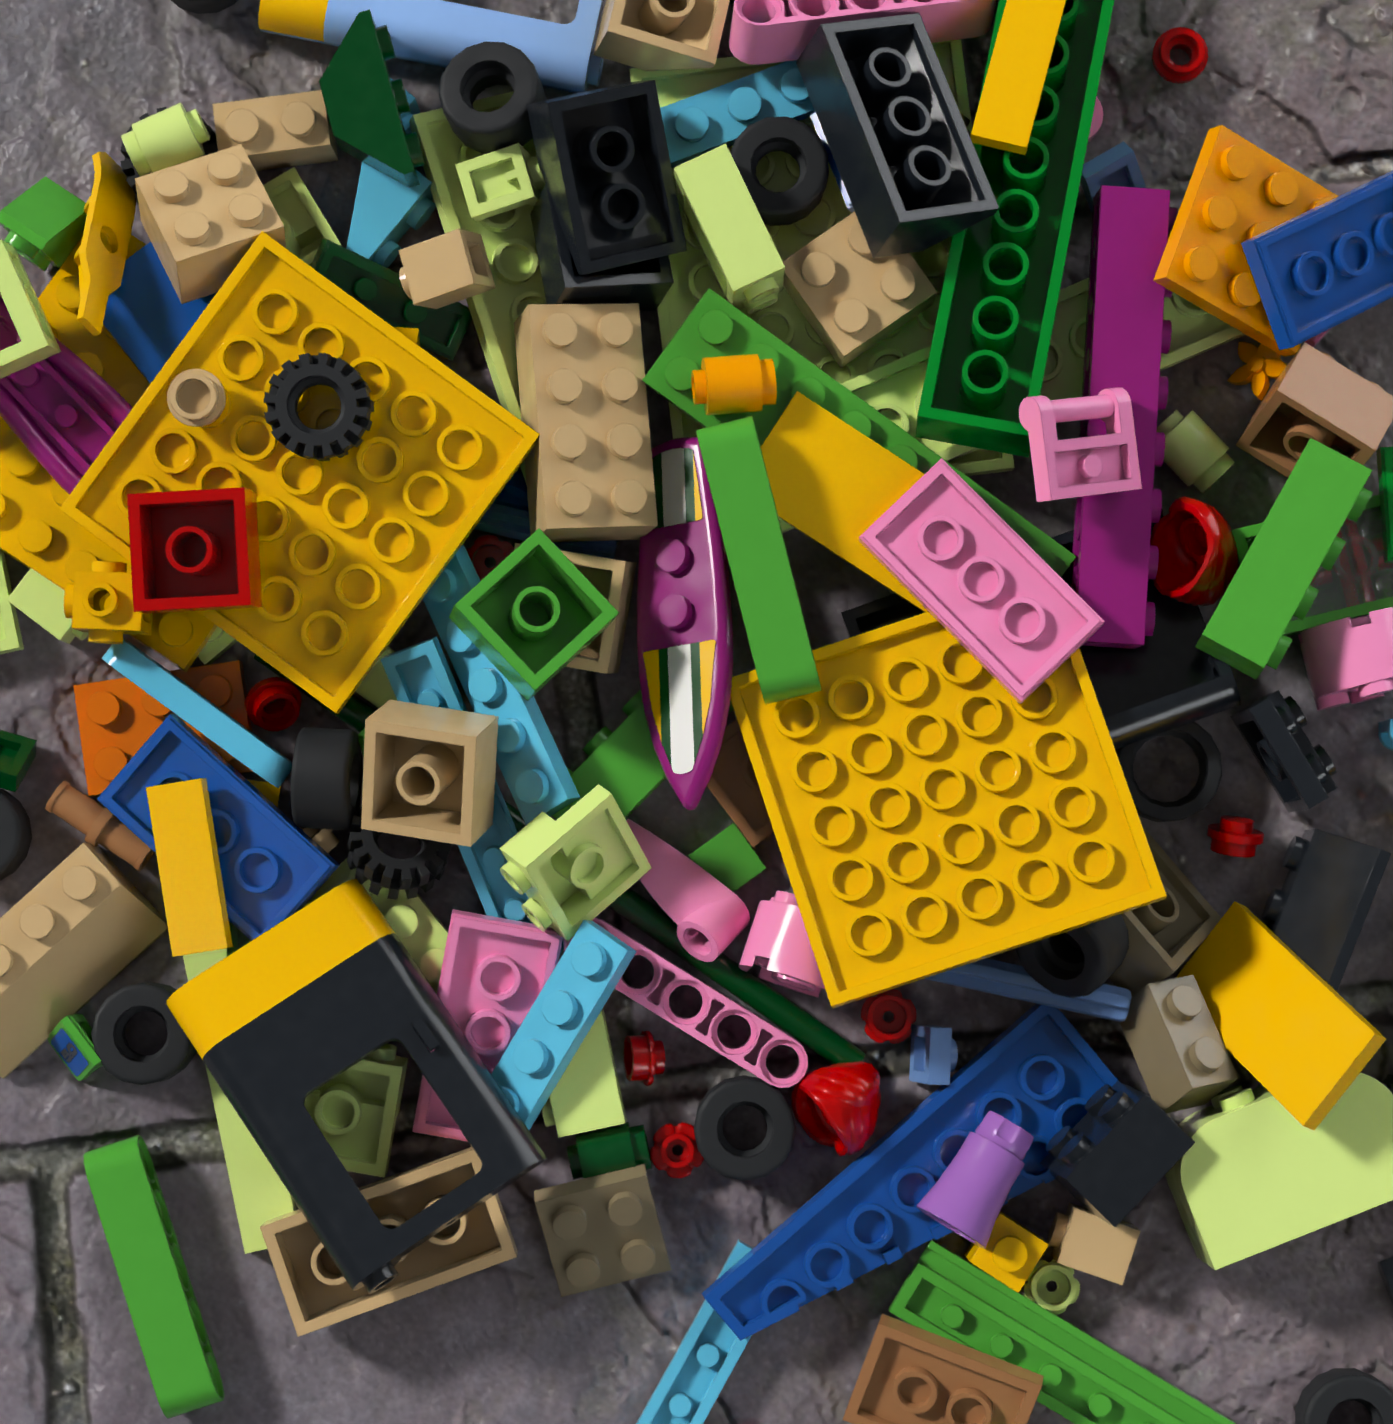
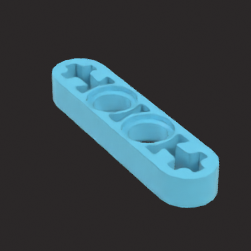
[102,638,292,788]

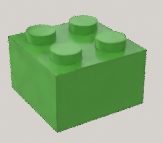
[449,528,619,701]

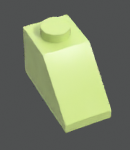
[542,1010,627,1138]

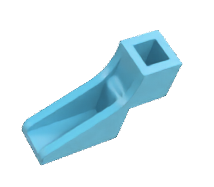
[346,79,436,268]

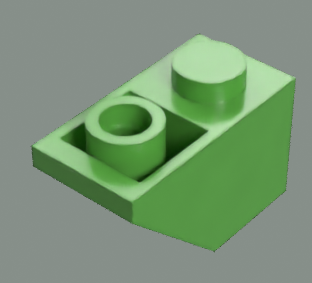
[0,176,87,272]

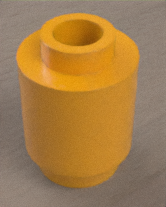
[691,354,777,416]

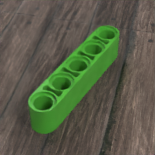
[696,416,822,705]
[83,1135,224,1419]

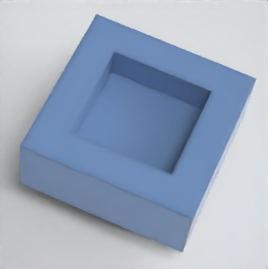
[1080,141,1146,212]
[909,1024,958,1085]

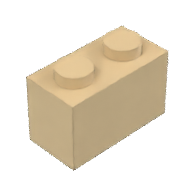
[212,90,338,171]

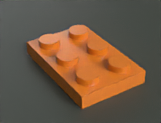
[73,660,253,797]

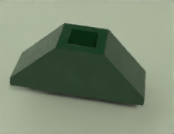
[319,9,425,188]

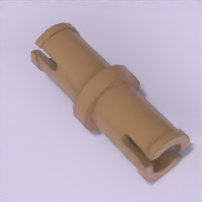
[45,780,155,871]

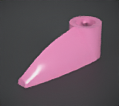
[627,819,750,962]

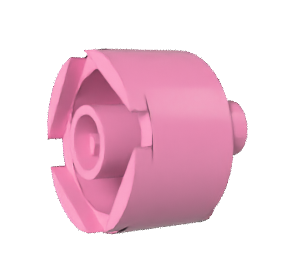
[1298,607,1393,711]
[739,891,825,998]

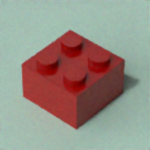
[127,487,262,614]

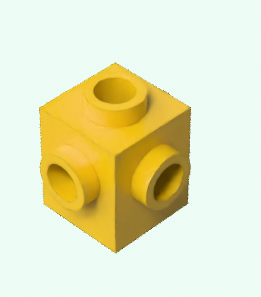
[64,561,152,644]

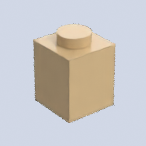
[398,229,496,309]
[1047,1202,1140,1285]

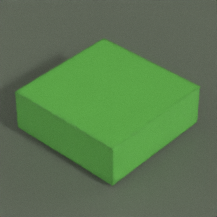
[688,823,766,892]

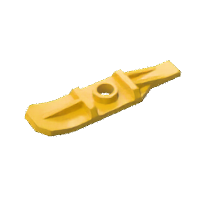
[73,151,136,336]

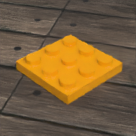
[1153,125,1338,357]

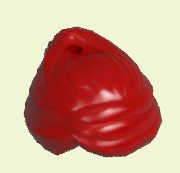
[1150,496,1239,606]
[792,1061,881,1156]

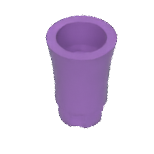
[916,1111,1034,1249]

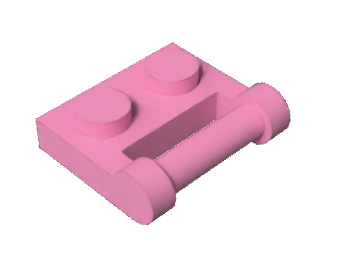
[1019,387,1142,502]

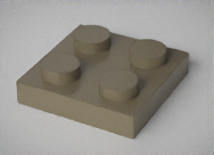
[534,1164,671,1297]

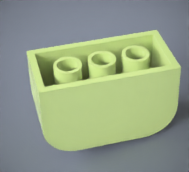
[1165,1073,1393,1270]

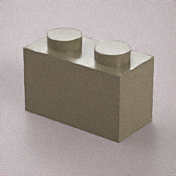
[1120,974,1238,1114]

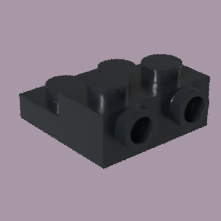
[1230,690,1338,813]

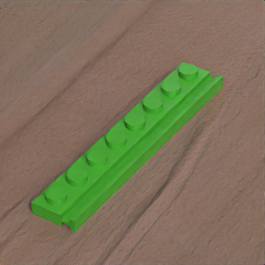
[888,1240,1237,1424]

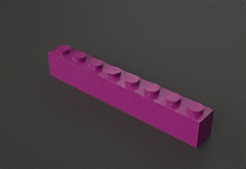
[1071,185,1178,649]

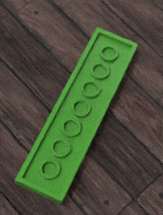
[642,288,1076,577]

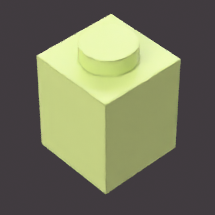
[6,568,88,644]

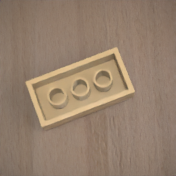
[514,303,658,542]
[260,1147,518,1337]

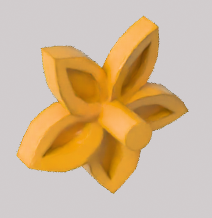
[1227,342,1287,401]

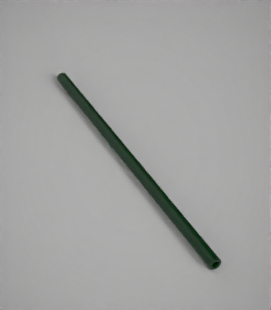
[254,654,866,1065]

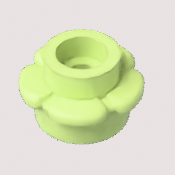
[1024,1259,1080,1315]

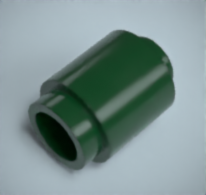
[567,1122,653,1180]

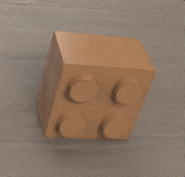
[1235,342,1393,477]

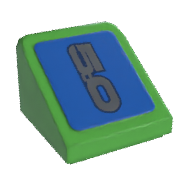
[48,1014,103,1081]

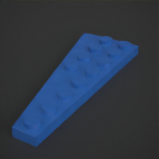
[701,1003,1118,1341]

